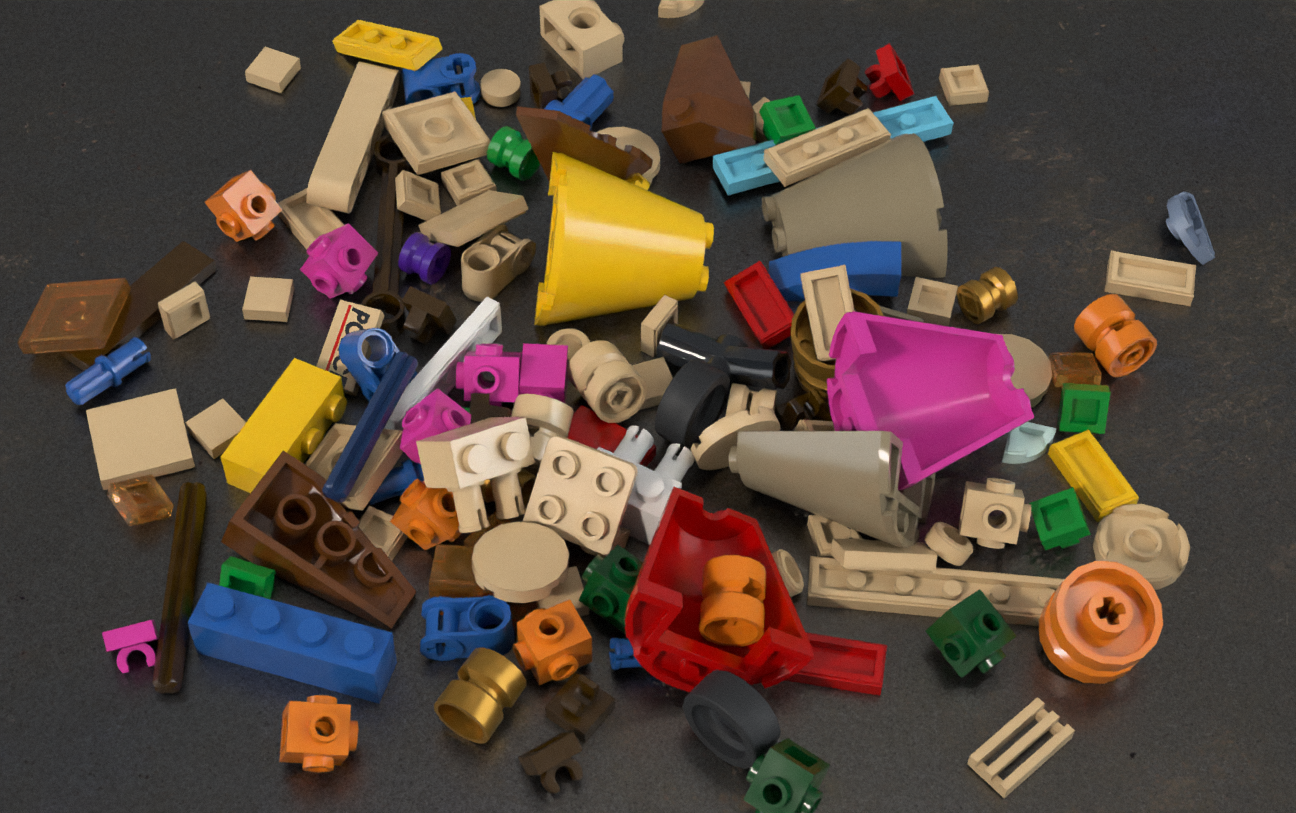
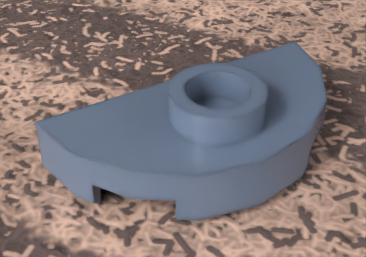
[1166,191,1215,265]

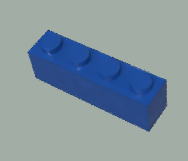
[187,583,397,704]

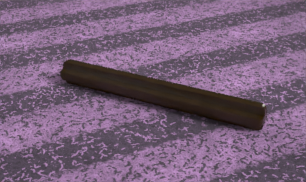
[152,482,207,694]

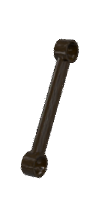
[361,134,415,339]

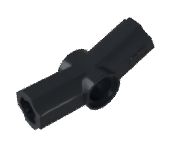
[656,322,792,392]

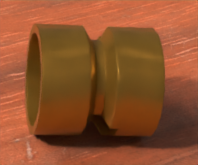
[434,647,526,743]

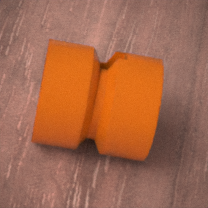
[1074,294,1157,377]
[699,555,766,647]

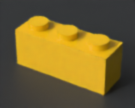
[221,358,347,493]

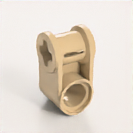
[461,224,536,302]

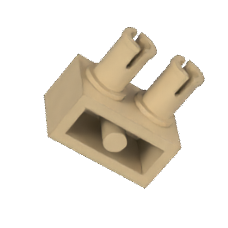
[416,417,535,533]

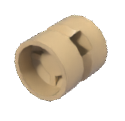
[567,340,647,423]
[511,394,574,474]

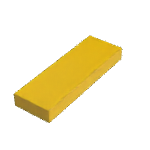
[332,20,442,71]

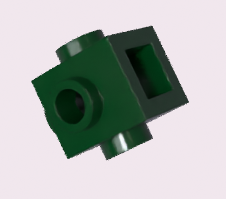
[578,545,643,634]
[925,589,1016,678]
[743,738,831,813]

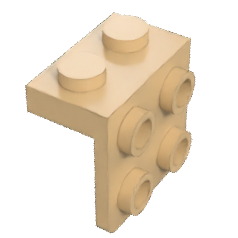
[522,435,638,557]

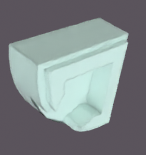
[1002,422,1056,464]

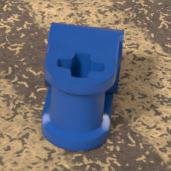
[402,53,481,105]
[339,328,417,402]
[420,595,515,661]

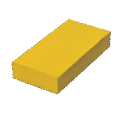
[1048,430,1139,522]

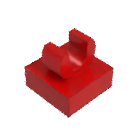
[864,44,914,101]

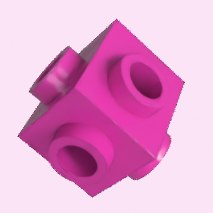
[300,223,378,299]
[456,343,522,407]
[400,388,471,464]

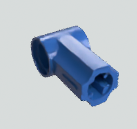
[545,74,614,131]

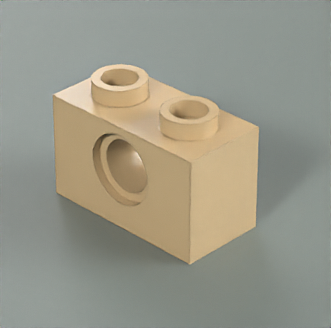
[540,0,624,79]

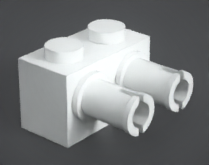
[597,426,695,545]

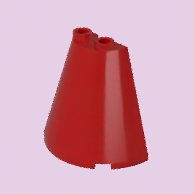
[625,487,814,692]

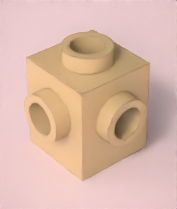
[959,478,1031,549]

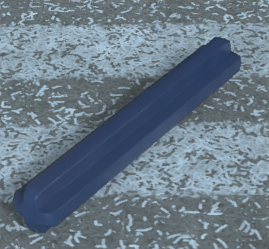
[322,351,418,503]

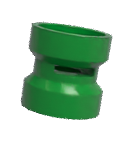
[487,126,541,181]

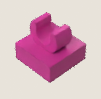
[102,620,159,673]

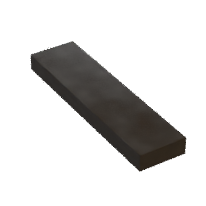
[58,241,217,371]

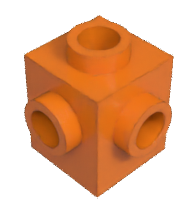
[204,170,282,242]
[390,479,462,550]
[513,599,592,685]
[279,695,358,772]

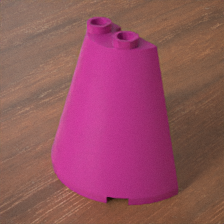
[827,312,1034,490]

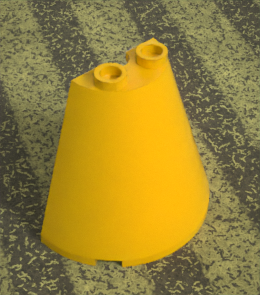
[534,152,714,326]

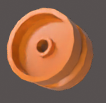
[1039,561,1163,684]

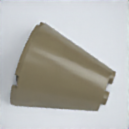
[762,133,948,278]
[729,431,936,548]

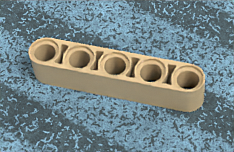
[307,62,400,214]

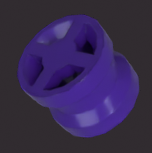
[398,232,451,284]

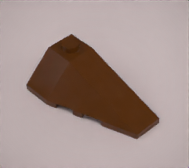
[662,36,756,164]
[516,106,653,182]
[221,450,417,632]

